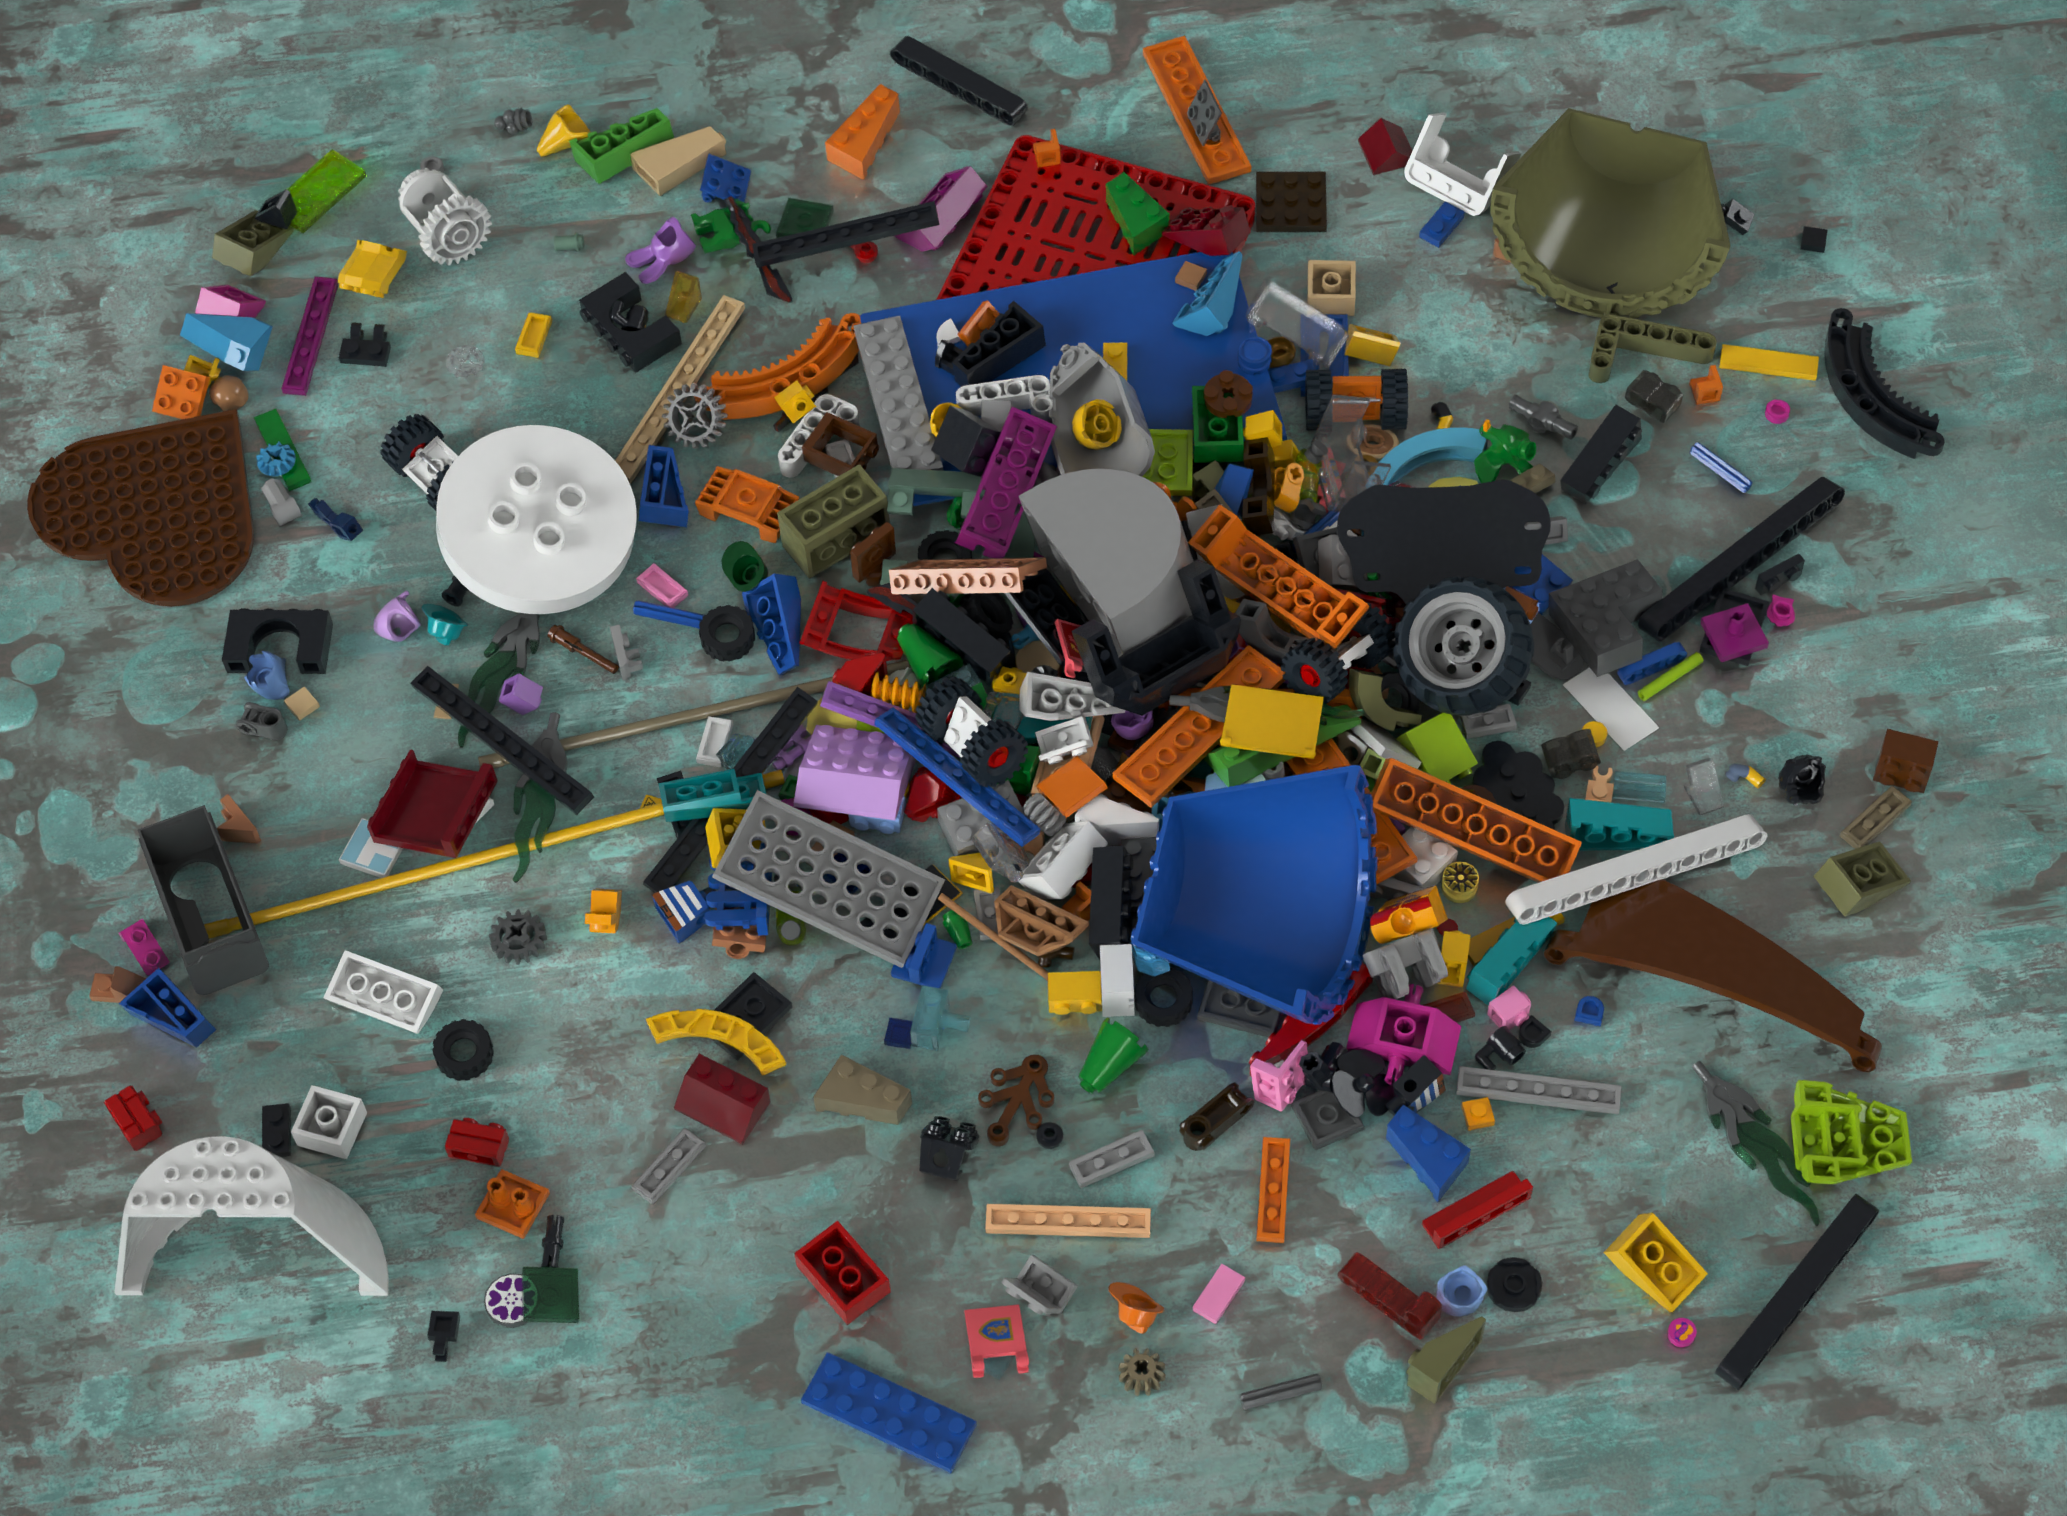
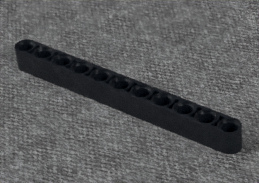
[1638,477,1845,641]

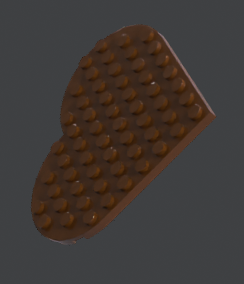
[27,409,254,607]

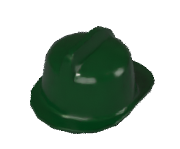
[721,541,768,592]

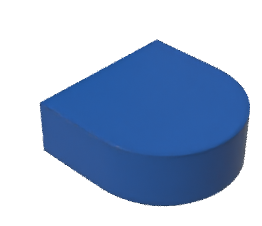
[1574,996,1604,1027]

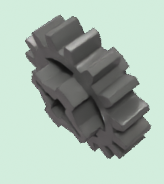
[489,909,547,965]

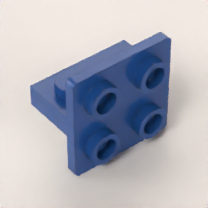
[891,923,957,990]

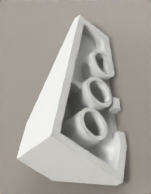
[1019,672,1126,721]

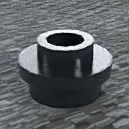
[1036,1122,1063,1149]

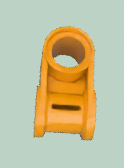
[1274,462,1304,513]

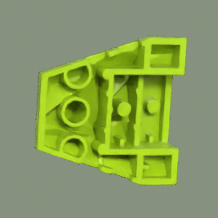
[1791,1080,1912,1184]

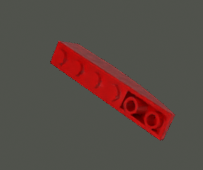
[1249,962,1373,1077]

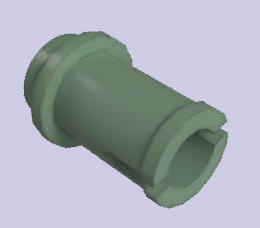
[554,232,584,251]

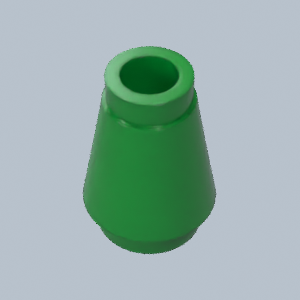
[942,910,973,949]

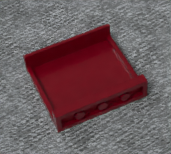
[367,750,498,858]

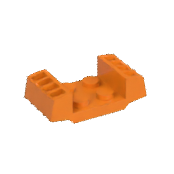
[695,466,800,543]

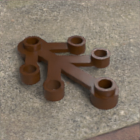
[978,1055,1055,1146]

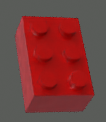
[794,1220,891,1325]

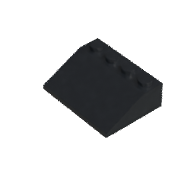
[1005,568,1088,666]

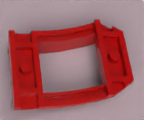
[799,581,913,661]

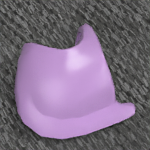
[373,590,421,642]

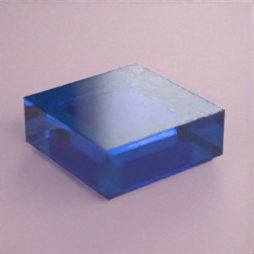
[884,1018,916,1049]

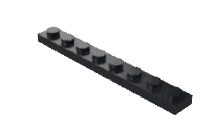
[752,201,940,268]

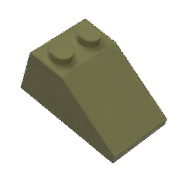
[212,210,294,276]
[1814,841,1911,917]
[1406,1316,1486,1404]

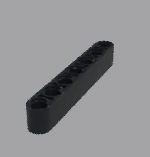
[890,36,1028,126]

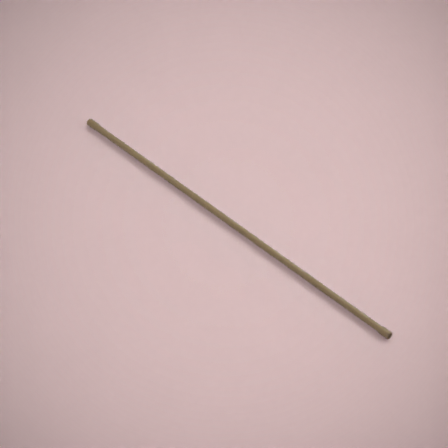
[478,618,1088,769]

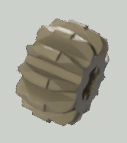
[1118,1348,1165,1397]

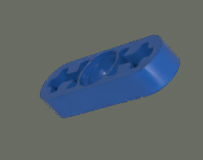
[1617,642,1687,685]

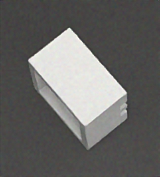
[1100,944,1134,1017]

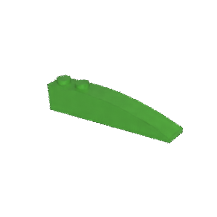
[1204,705,1361,787]

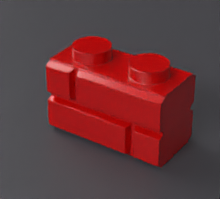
[104,1085,162,1151]
[445,1118,509,1167]

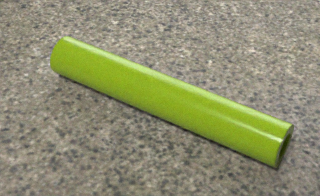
[1637,652,1704,701]

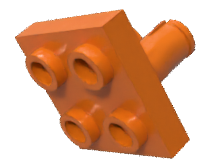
[475,1169,550,1239]

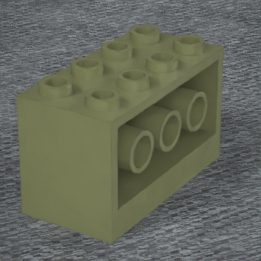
[777,464,890,579]

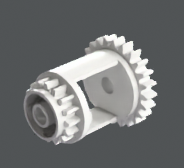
[398,168,492,265]

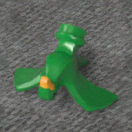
[1474,419,1537,483]

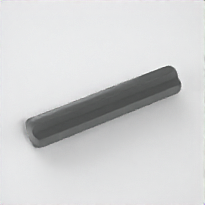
[1240,1374,1322,1409]

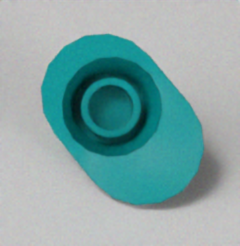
[421,604,468,646]

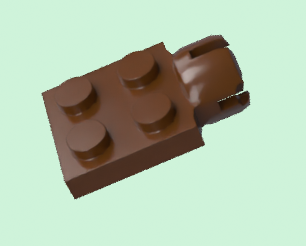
[850,522,896,587]

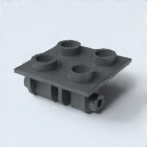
[1187,80,1222,146]

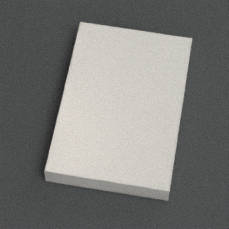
[1351,718,1422,769]

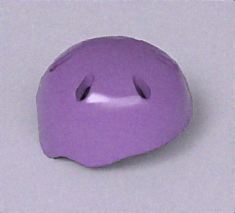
[1111,711,1154,740]

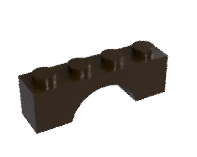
[1243,437,1275,535]

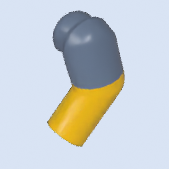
[1726,764,1766,789]

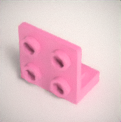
[1250,1040,1308,1112]

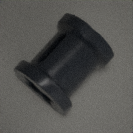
[441,575,469,607]

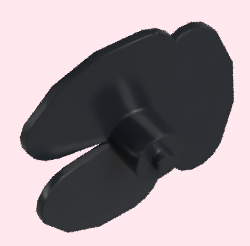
[1331,1050,1395,1118]

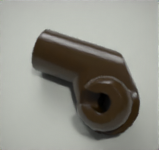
[1037,946,1075,968]

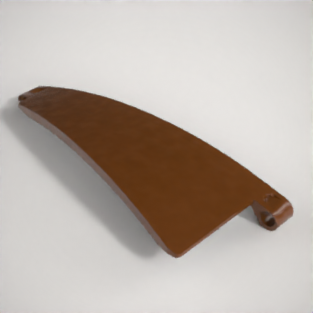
[1544,879,1882,1072]

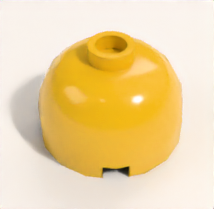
[1072,399,1122,450]

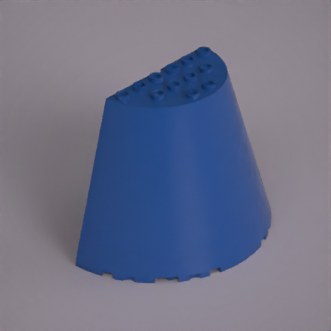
[1131,765,1378,1025]

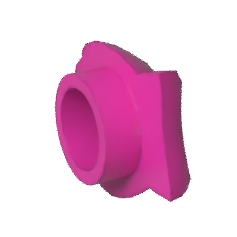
[1767,595,1795,627]

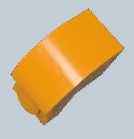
[585,888,622,934]

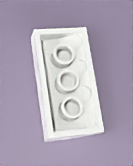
[323,950,443,1034]

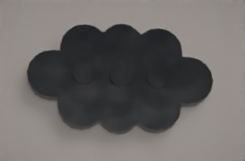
[1472,740,1564,830]

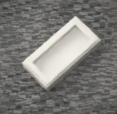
[696,716,734,767]

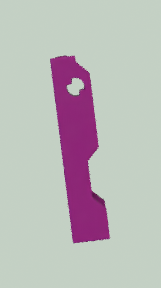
[955,407,1057,558]

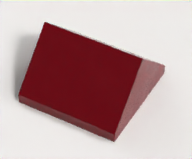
[1358,118,1412,175]

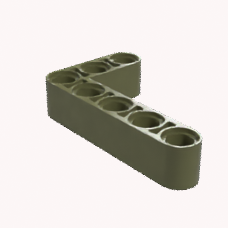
[1589,314,1717,383]

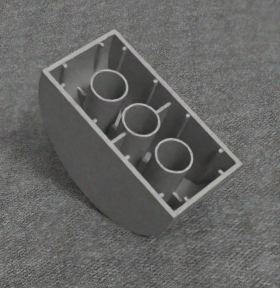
[1018,469,1194,657]

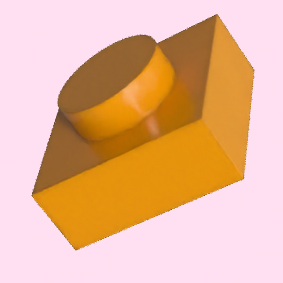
[1461,1097,1495,1131]

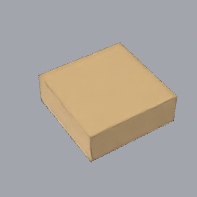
[284,687,320,721]

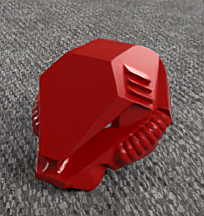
[904,766,962,823]

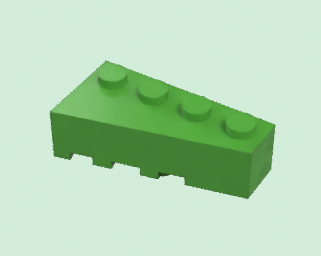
[569,108,674,184]

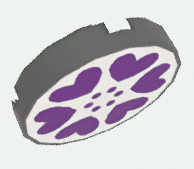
[484,1273,540,1328]

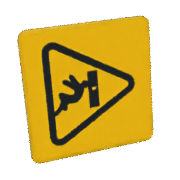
[640,795,662,808]

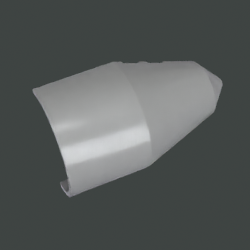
[1049,343,1155,477]

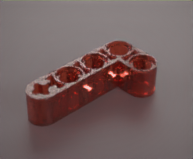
[1337,1252,1442,1340]

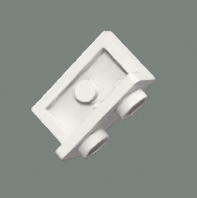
[1035,716,1094,765]

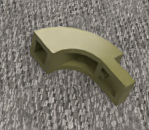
[1349,668,1422,731]

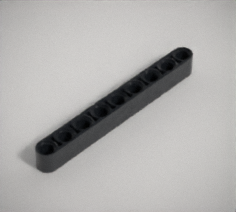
[1715,1194,1880,1390]

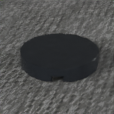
[1486,1257,1543,1312]

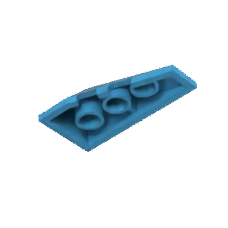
[1173,251,1243,336]
[180,313,273,371]

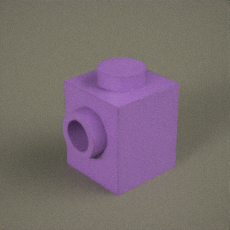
[499,674,543,716]

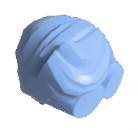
[1436,1265,1487,1317]

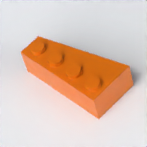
[825,84,900,180]

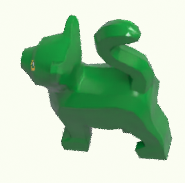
[691,199,771,254]

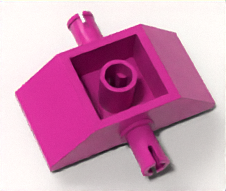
[1346,984,1462,1085]

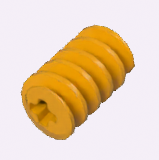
[871,672,926,713]

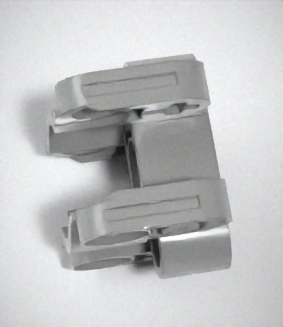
[1362,928,1448,1000]

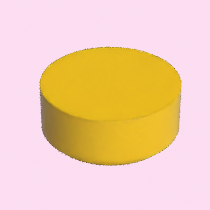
[1581,721,1608,748]

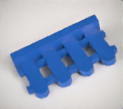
[705,843,773,936]

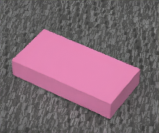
[636,563,689,608]
[1192,1264,1245,1324]

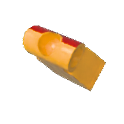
[1370,885,1448,944]

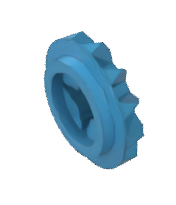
[256,442,296,476]

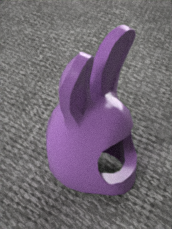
[625,217,696,284]

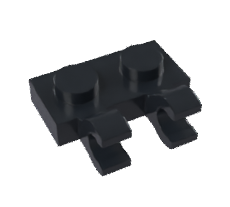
[338,322,391,367]

